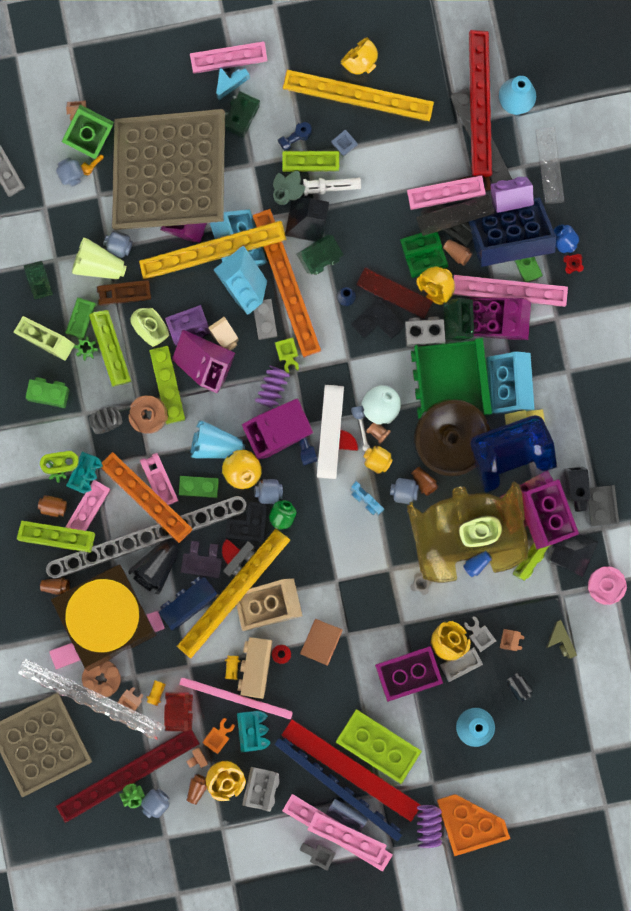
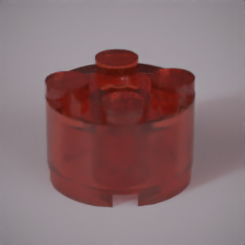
[164,692,193,732]

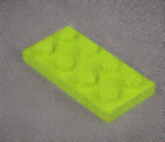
[336,709,422,784]

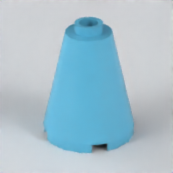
[498,76,536,115]
[191,420,245,458]
[456,708,495,747]

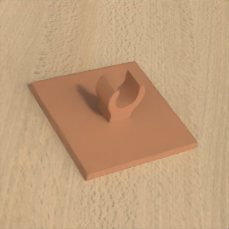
[300,619,343,666]

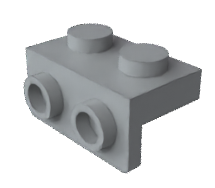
[242,767,279,812]

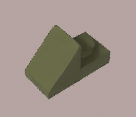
[546,620,577,659]

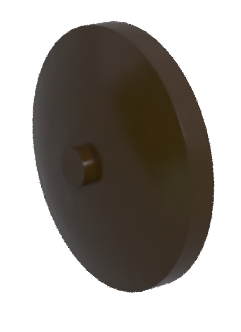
[414,399,491,476]

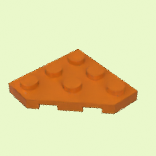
[437,794,510,856]

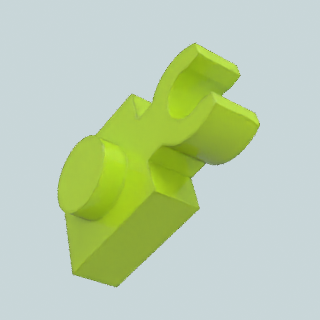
[275,338,299,373]

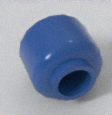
[554,225,579,253]

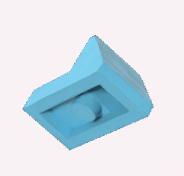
[216,67,250,100]

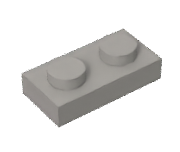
[254,299,277,340]

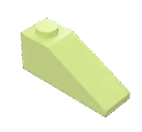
[14,316,75,361]

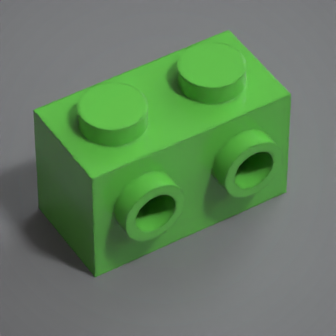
[26,377,69,408]

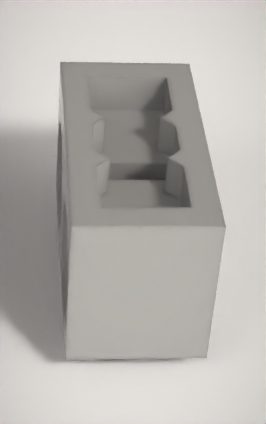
[405,317,445,347]

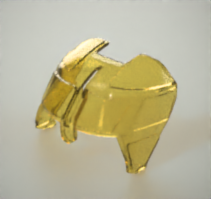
[407,482,528,583]

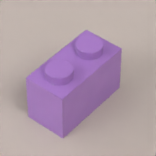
[490,177,534,213]

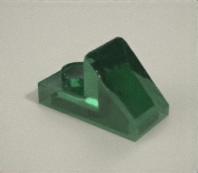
[24,261,53,300]

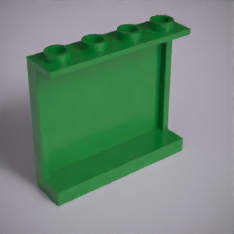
[411,338,492,419]

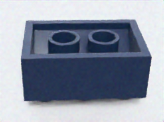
[158,577,219,631]

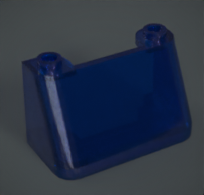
[470,415,557,493]

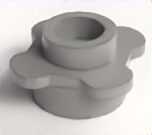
[410,573,432,595]

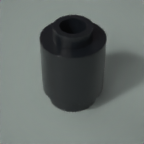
[506,672,533,702]

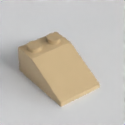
[236,579,303,631]

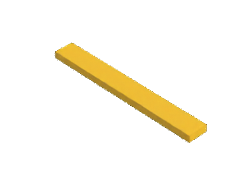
[283,70,434,121]
[139,221,286,280]
[177,529,290,658]

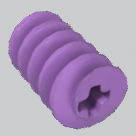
[255,366,290,408]
[417,805,442,848]

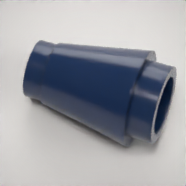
[337,287,356,306]

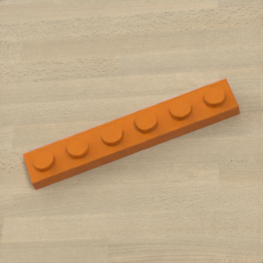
[101,452,193,543]

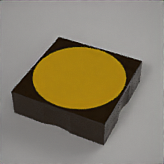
[51,564,157,671]

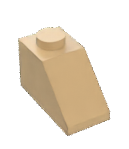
[208,317,239,351]

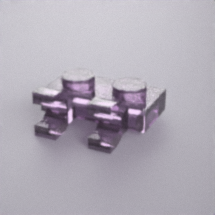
[181,541,222,578]

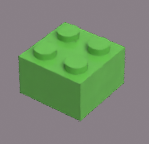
[61,105,114,159]

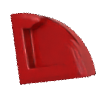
[339,430,358,451]
[222,539,240,564]

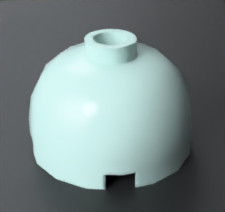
[361,385,401,424]

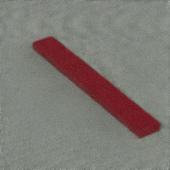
[56,727,200,823]

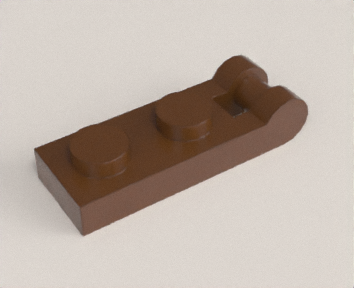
[96,280,151,306]

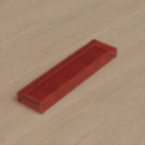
[356,268,433,319]

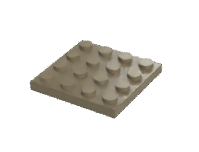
[0,692,92,797]

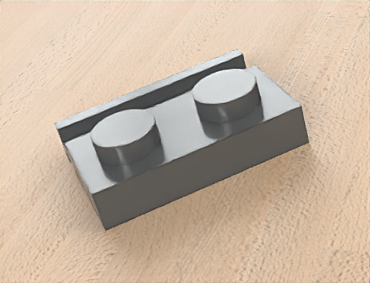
[588,485,619,527]
[223,542,255,577]

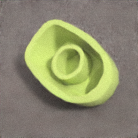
[130,308,169,347]
[459,516,502,547]

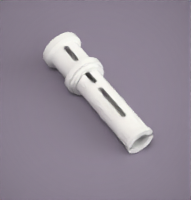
[303,177,361,196]

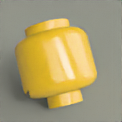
[363,445,393,474]

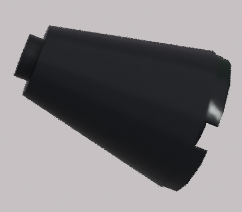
[128,540,179,594]

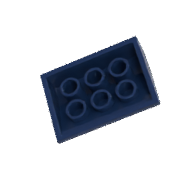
[467,197,556,267]

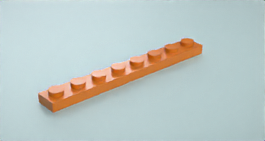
[252,209,321,358]

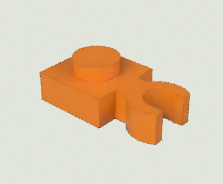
[202,718,235,754]

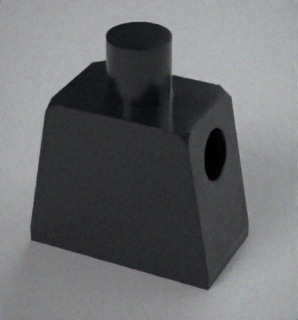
[564,466,590,512]

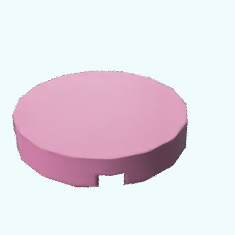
[588,567,627,605]

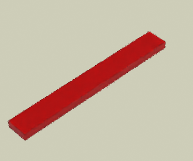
[469,30,492,177]
[281,720,421,822]

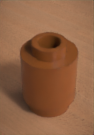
[38,495,67,517]

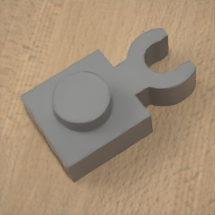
[464,616,496,652]

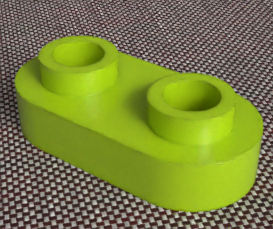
[40,451,79,474]

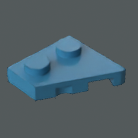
[351,481,384,516]

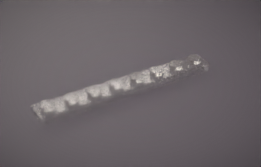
[19,658,164,740]

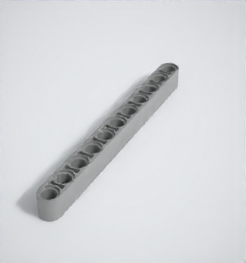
[46,496,247,578]

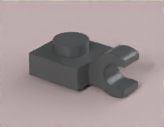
[300,843,336,871]

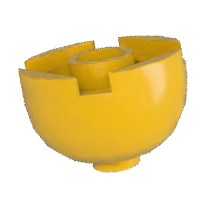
[341,37,378,75]
[417,267,455,305]
[222,449,262,489]
[431,621,470,661]
[205,761,246,801]

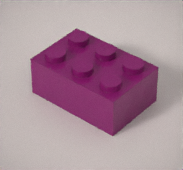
[375,646,443,702]

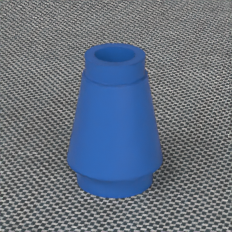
[463,550,492,577]

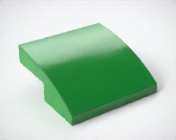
[400,229,448,278]

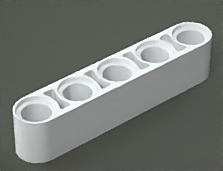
[317,385,344,479]

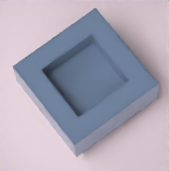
[331,130,358,157]

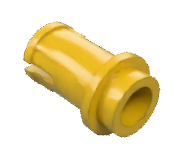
[225,655,240,680]
[146,680,166,706]

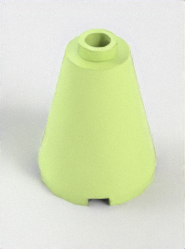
[72,237,127,279]

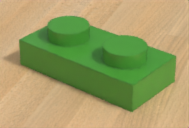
[179,476,219,498]

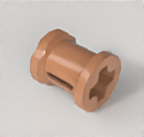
[366,422,391,444]

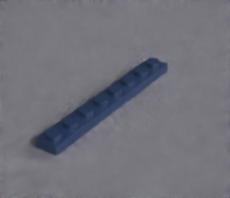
[274,738,402,842]

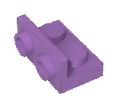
[165,305,210,345]

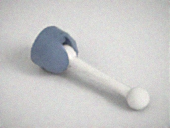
[351,406,370,452]

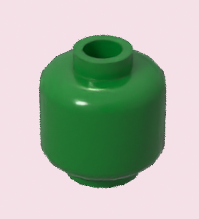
[269,500,297,530]

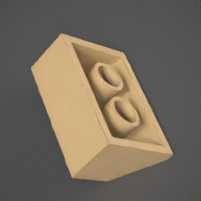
[238,637,273,699]

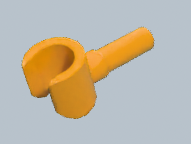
[81,154,104,176]

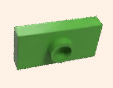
[515,257,543,283]
[65,297,96,340]

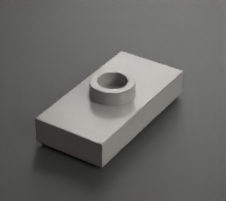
[440,648,483,682]

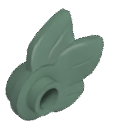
[273,171,305,205]

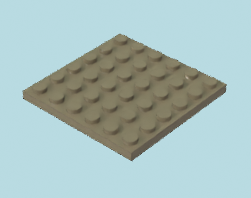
[112,109,225,230]

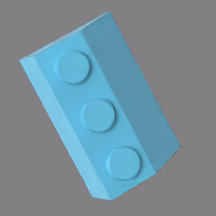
[210,210,267,266]
[214,246,267,315]
[486,352,535,414]

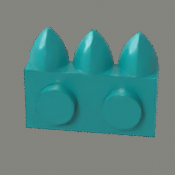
[66,451,103,494]
[237,711,270,752]

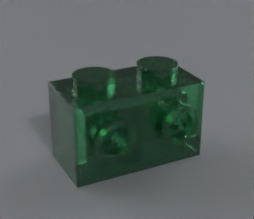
[225,91,260,138]
[296,234,343,275]
[444,298,474,341]

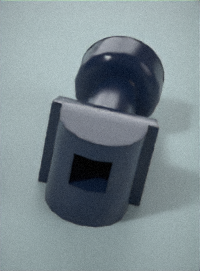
[277,122,311,151]
[299,437,318,466]

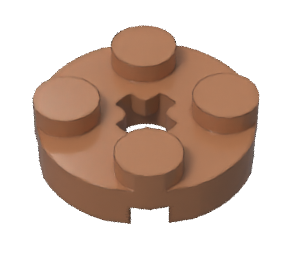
[129,396,168,434]
[82,661,121,698]

